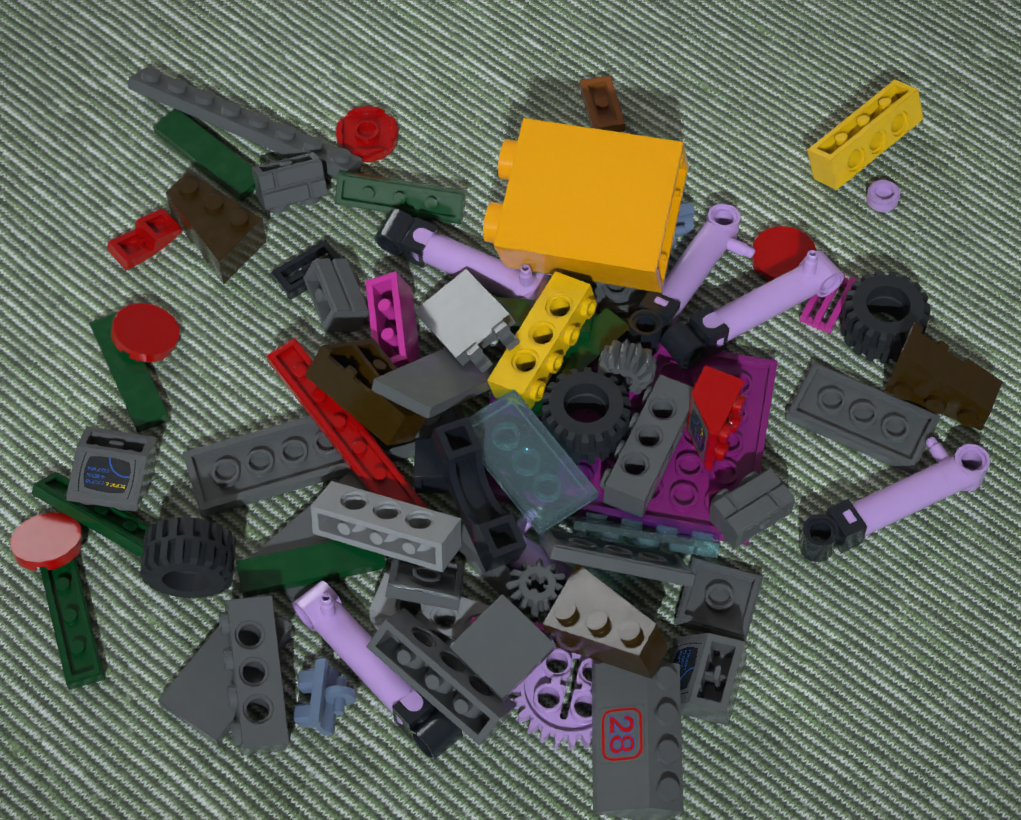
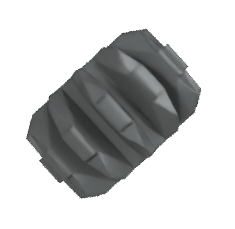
[597,339,657,394]
[506,558,566,622]

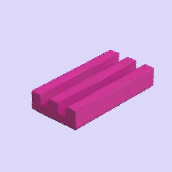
[800,272,857,334]

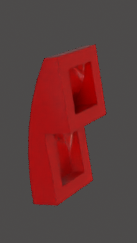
[107,208,182,271]

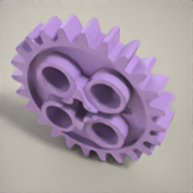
[511,637,603,750]

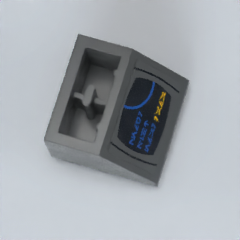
[67,426,156,512]
[668,633,747,726]

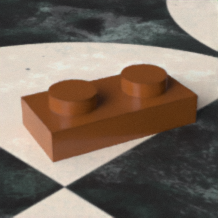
[580,76,625,132]

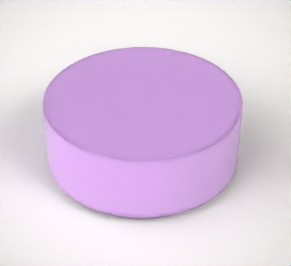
[866,180,900,212]

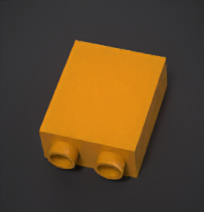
[483,118,689,293]

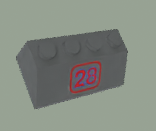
[592,661,684,820]

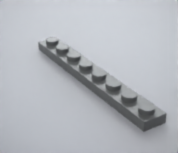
[128,67,362,178]

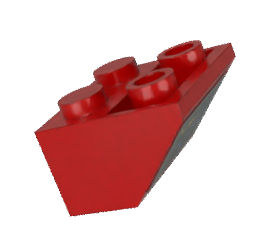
[686,365,747,472]

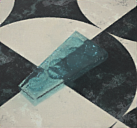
[572,512,720,558]

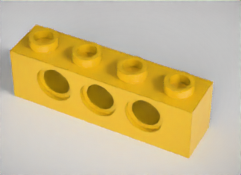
[807,79,923,190]
[487,271,597,412]

